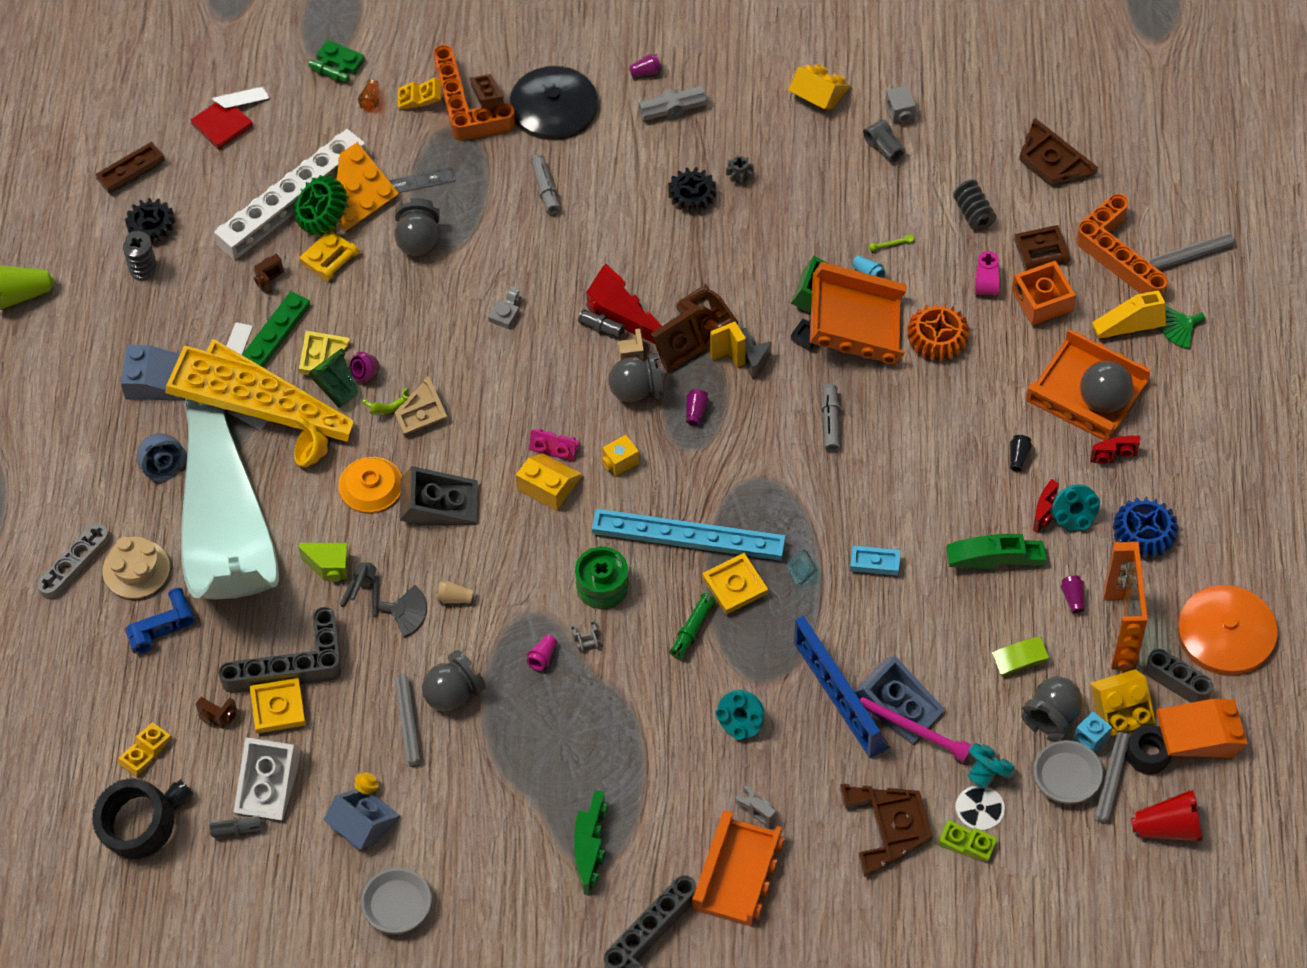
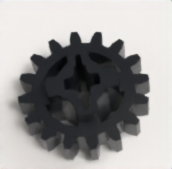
[668,167,716,212]
[125,198,175,243]

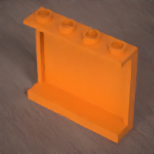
[810,262,907,365]
[1026,329,1151,441]

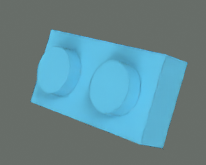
[850,545,901,576]

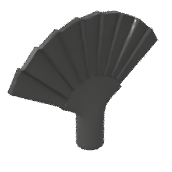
[378,585,426,637]

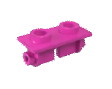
[529,428,580,461]

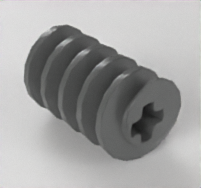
[953,179,996,230]
[123,231,157,279]

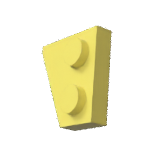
[298,331,350,377]

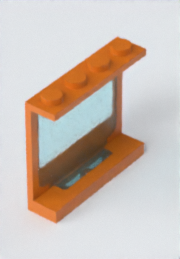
[1103,542,1148,671]

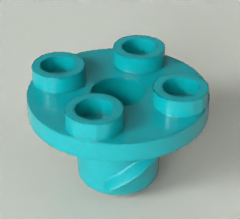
[1052,484,1100,530]
[715,690,766,740]
[968,743,1015,788]

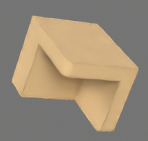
[617,329,644,361]

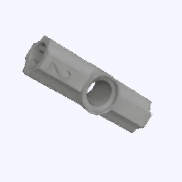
[638,86,707,121]

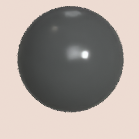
[1080,361,1133,414]

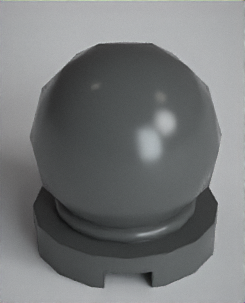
[394,198,440,256]
[608,353,664,403]
[422,650,486,712]
[1021,676,1083,741]

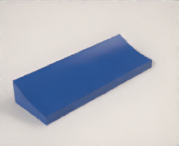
[794,615,891,758]

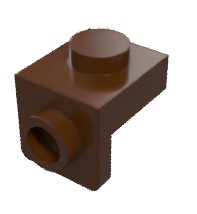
[254,253,284,294]
[195,696,237,729]

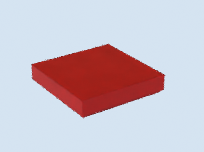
[190,102,253,150]

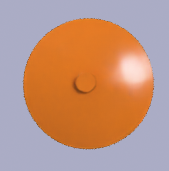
[1178,585,1277,676]

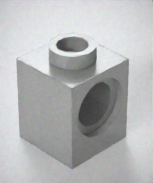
[885,85,915,124]

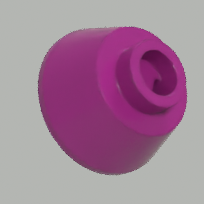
[349,352,380,383]

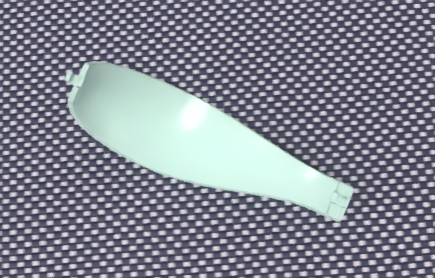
[181,399,279,600]

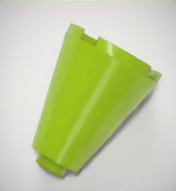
[0,265,54,310]

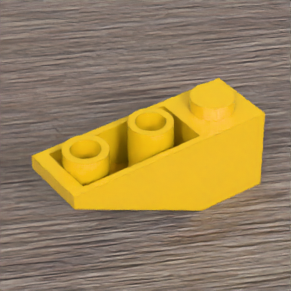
[1092,290,1166,339]

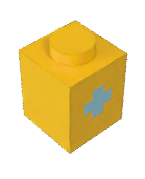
[601,435,639,477]

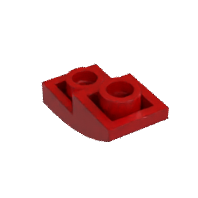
[1090,436,1140,464]
[1033,479,1059,533]

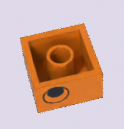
[1012,260,1076,326]

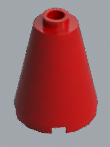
[1131,790,1203,841]

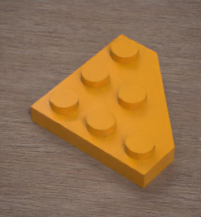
[336,142,399,233]

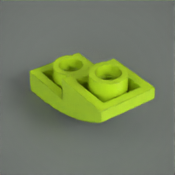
[992,636,1050,676]
[937,819,997,861]

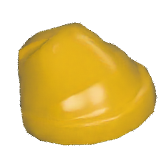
[294,416,328,468]

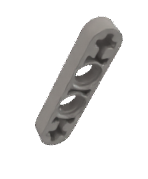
[37,524,109,599]

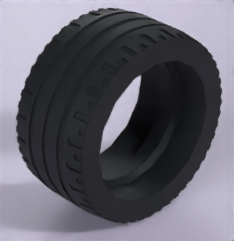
[92,778,175,859]

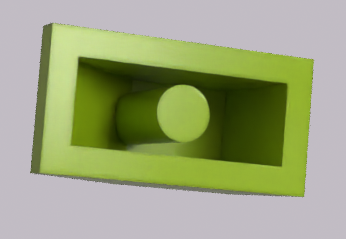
[299,543,349,582]

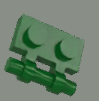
[308,39,365,83]

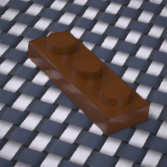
[470,74,504,109]
[95,142,165,194]

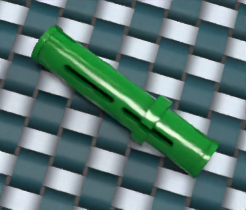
[669,593,716,659]

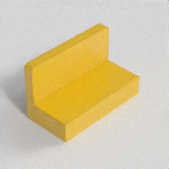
[710,321,746,368]

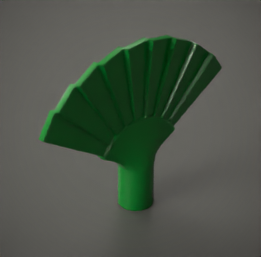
[1160,305,1206,348]

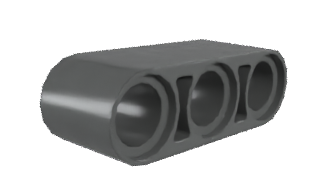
[1145,649,1213,703]

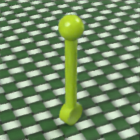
[869,234,914,252]

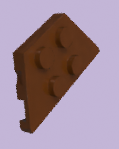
[1019,118,1098,185]

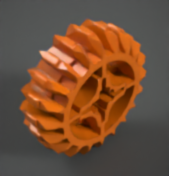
[907,303,970,362]

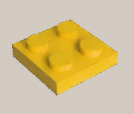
[702,553,768,615]
[249,678,306,734]

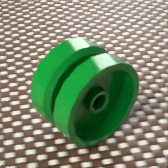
[575,546,629,609]

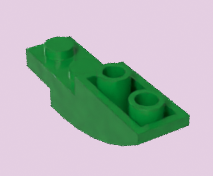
[946,534,1047,569]
[574,790,609,895]

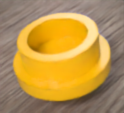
[354,772,379,795]

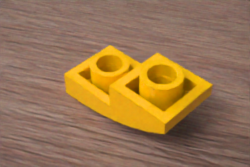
[398,78,441,109]
[118,722,171,777]

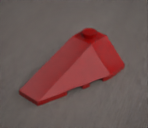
[586,264,662,344]

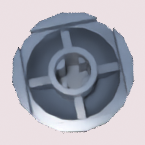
[137,433,186,482]

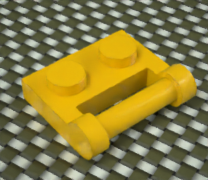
[299,230,360,282]

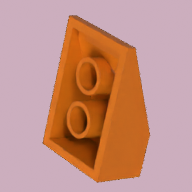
[1156,699,1248,758]

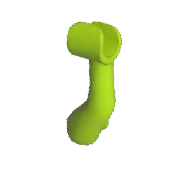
[362,388,409,414]

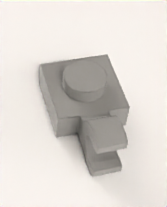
[488,286,521,329]
[735,786,776,829]

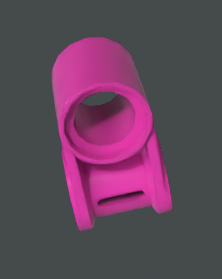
[975,251,999,296]

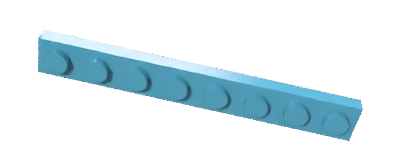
[592,509,785,561]

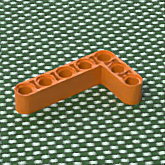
[433,45,515,141]
[1076,194,1168,299]

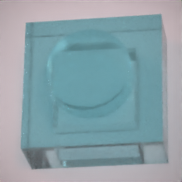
[786,550,818,585]

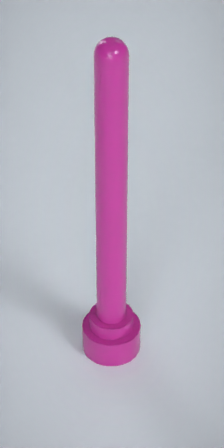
[859,698,972,762]

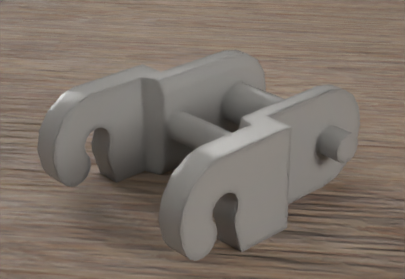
[570,619,600,652]

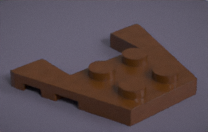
[840,784,933,877]

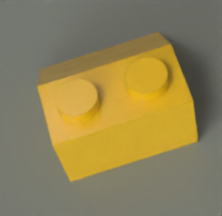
[516,453,582,511]

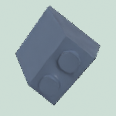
[323,789,400,850]

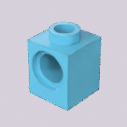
[1074,712,1112,754]

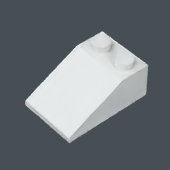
[233,738,301,820]

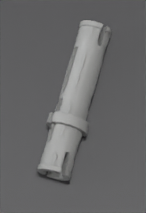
[530,154,560,215]
[821,384,840,452]

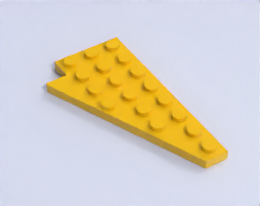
[165,339,354,442]

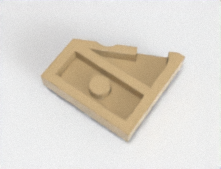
[394,376,447,436]

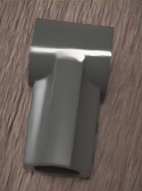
[863,119,905,162]

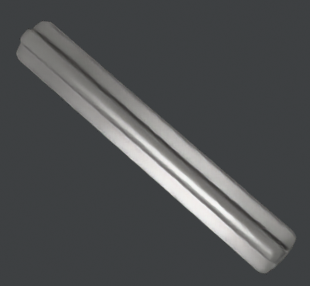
[1150,233,1235,270]
[395,675,420,766]
[1095,732,1130,823]

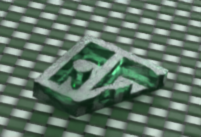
[308,348,358,409]

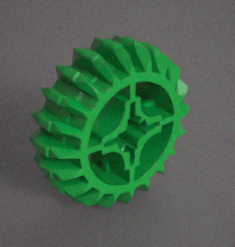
[293,175,349,236]

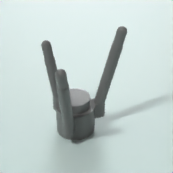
[340,562,380,617]

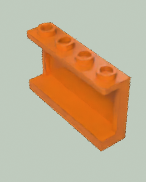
[693,810,785,927]

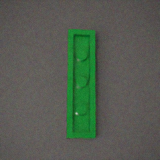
[242,291,310,367]

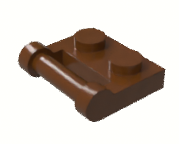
[1014,225,1070,271]

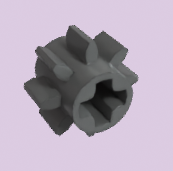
[726,156,754,184]

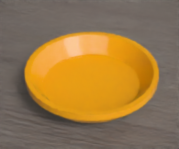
[338,457,402,514]

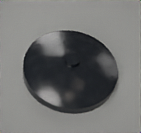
[510,66,598,140]

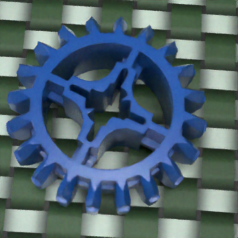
[1113,496,1179,559]

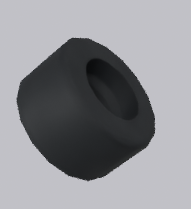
[1126,724,1171,774]

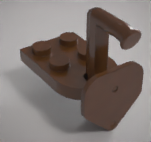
[651,284,738,372]

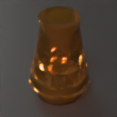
[358,79,380,111]

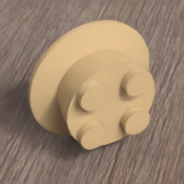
[102,537,170,599]

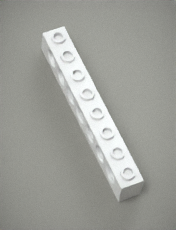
[214,129,367,260]

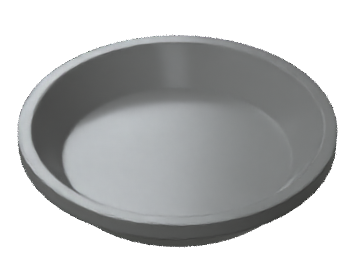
[1033,740,1103,804]
[361,868,431,934]

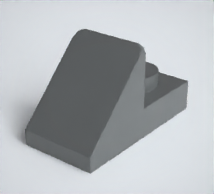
[740,328,772,379]

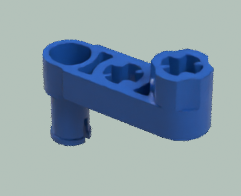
[125,588,195,654]

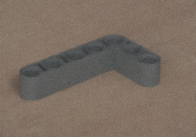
[218,607,342,693]
[603,875,696,968]

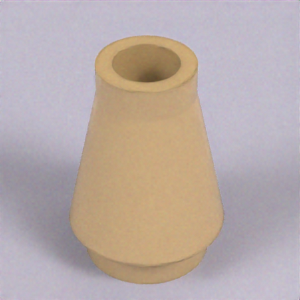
[437,580,473,604]

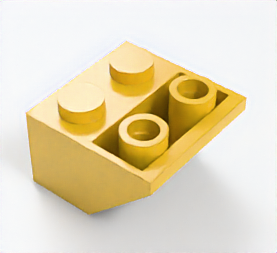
[788,64,851,109]
[1089,669,1155,737]

